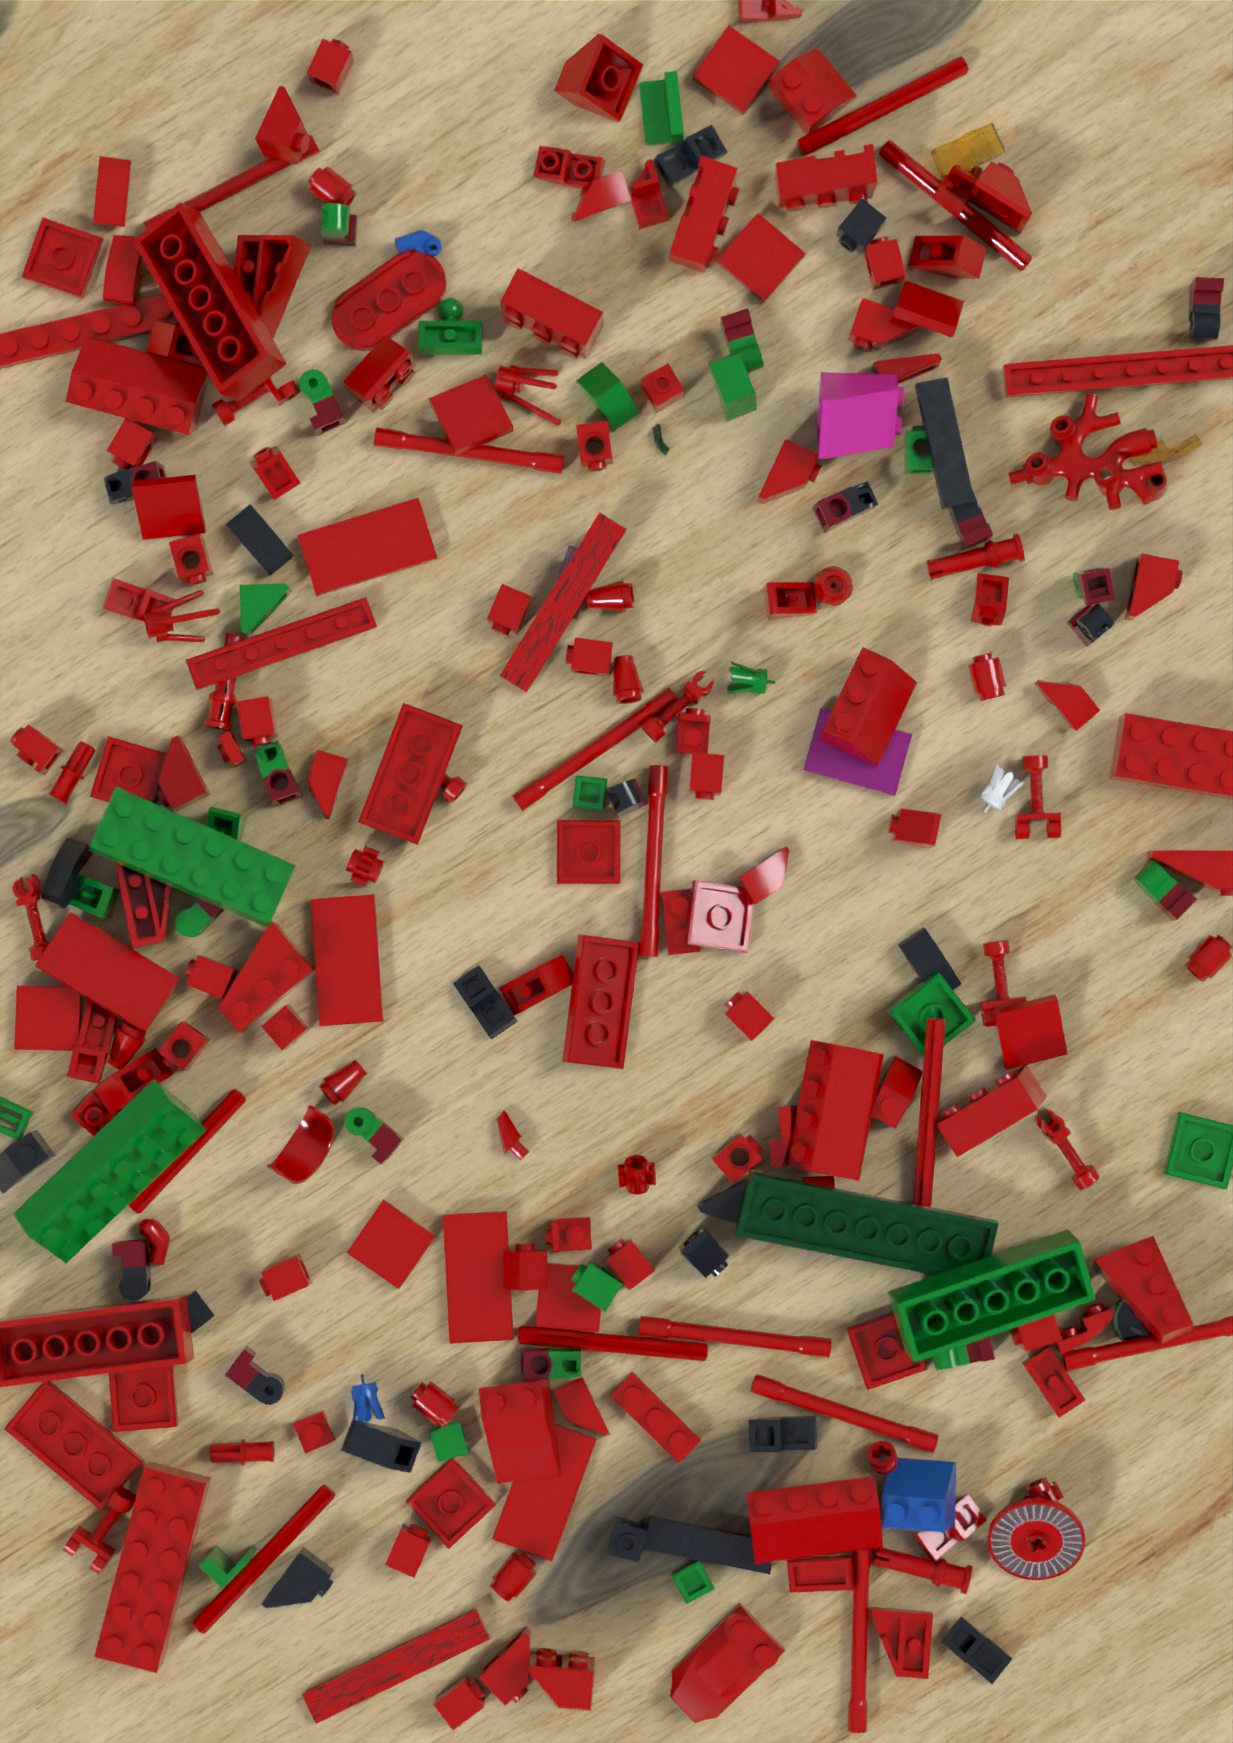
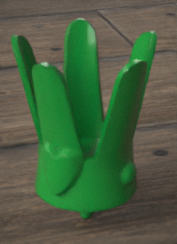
[727,661,776,694]

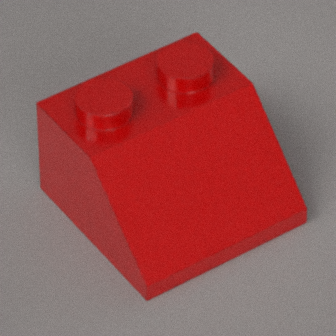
[768,48,857,135]

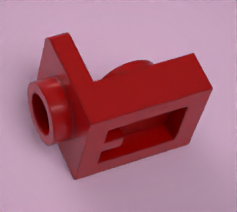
[250,446,301,500]
[971,573,1009,626]
[676,708,711,755]
[546,1217,592,1253]

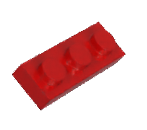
[610,1371,701,1463]

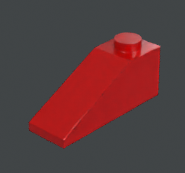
[1147,850,1233,896]

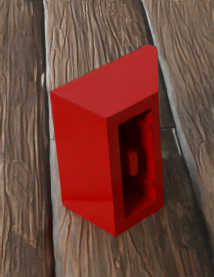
[343,335,415,413]
[529,1648,595,1711]

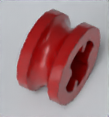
[867,1441,898,1474]

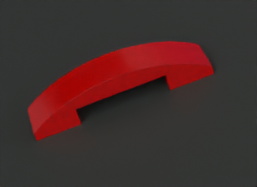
[67,999,118,1084]

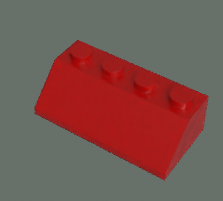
[65,336,208,435]
[786,1040,884,1181]
[746,1476,883,1565]

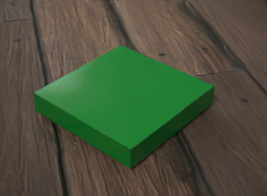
[887,970,976,1057]
[1163,1112,1233,1190]

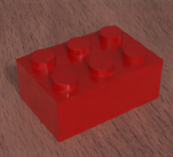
[500,268,604,359]

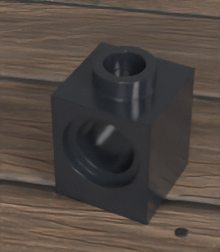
[836,199,887,255]
[608,1516,648,1563]

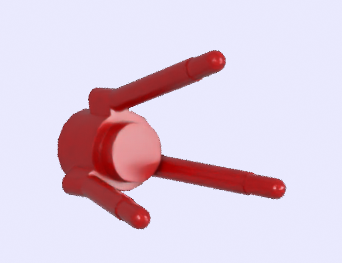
[494,365,561,425]
[144,590,220,642]

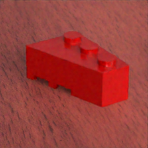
[774,144,878,211]
[669,156,740,273]
[234,235,312,339]
[114,862,171,949]
[218,921,315,1032]
[937,1065,1047,1157]
[1093,1236,1194,1344]

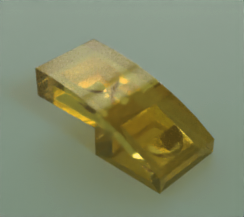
[930,123,1006,177]
[1130,434,1203,466]

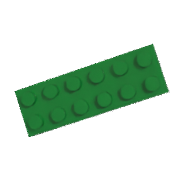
[88,787,295,928]
[13,1079,206,1264]
[888,1230,1096,1362]

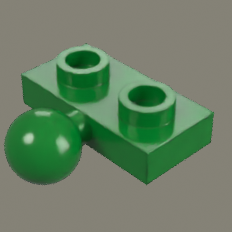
[418,298,482,355]

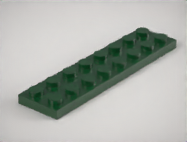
[734,1171,999,1275]

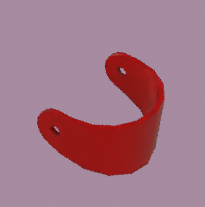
[267,1105,335,1185]

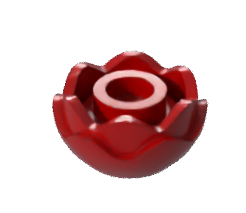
[813,566,853,606]

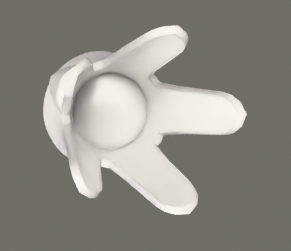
[980,764,1025,813]

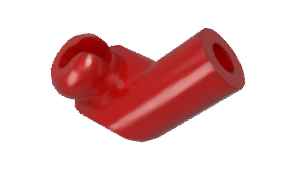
[138,1219,170,1265]

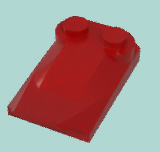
[669,1602,785,1723]

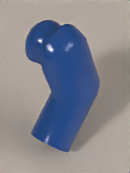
[394,230,442,256]

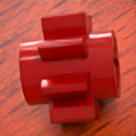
[346,846,385,886]
[617,1155,656,1195]
[1022,1478,1064,1503]

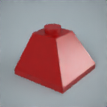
[554,34,643,122]
[968,161,1032,234]

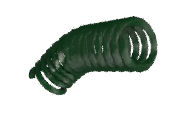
[652,424,670,455]

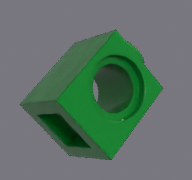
[904,425,934,474]
[571,1261,623,1311]

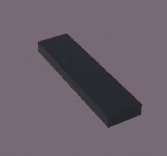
[915,377,975,510]
[644,1515,772,1574]

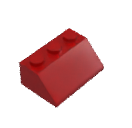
[820,647,917,767]

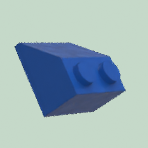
[882,1457,956,1533]

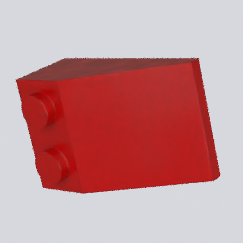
[478,1379,561,1484]

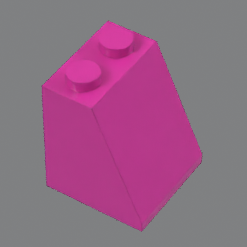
[816,372,904,459]

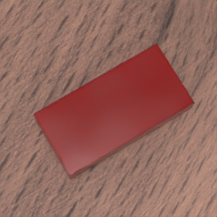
[787,1556,855,1593]

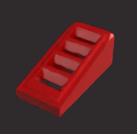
[872,353,942,384]

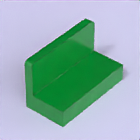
[639,71,684,146]
[199,1545,257,1589]

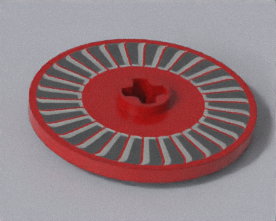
[988,1498,1085,1580]

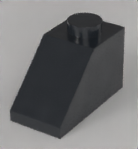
[0,1130,56,1194]
[697,1177,748,1223]
[679,1226,729,1278]
[261,1547,334,1609]

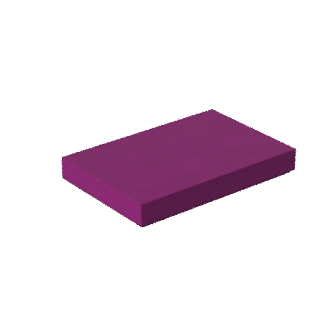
[803,709,912,796]

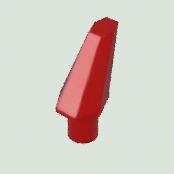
[496,1110,529,1161]

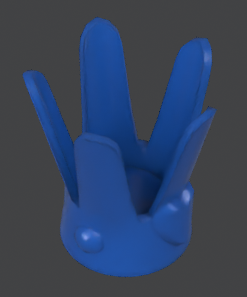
[351,1374,385,1422]

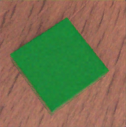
[572,775,607,811]
[429,1421,470,1462]
[671,1560,715,1604]

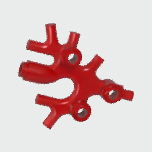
[1008,394,1164,510]

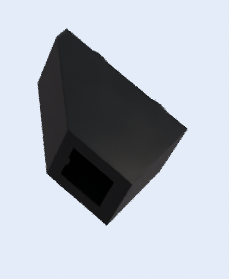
[341,1419,422,1473]

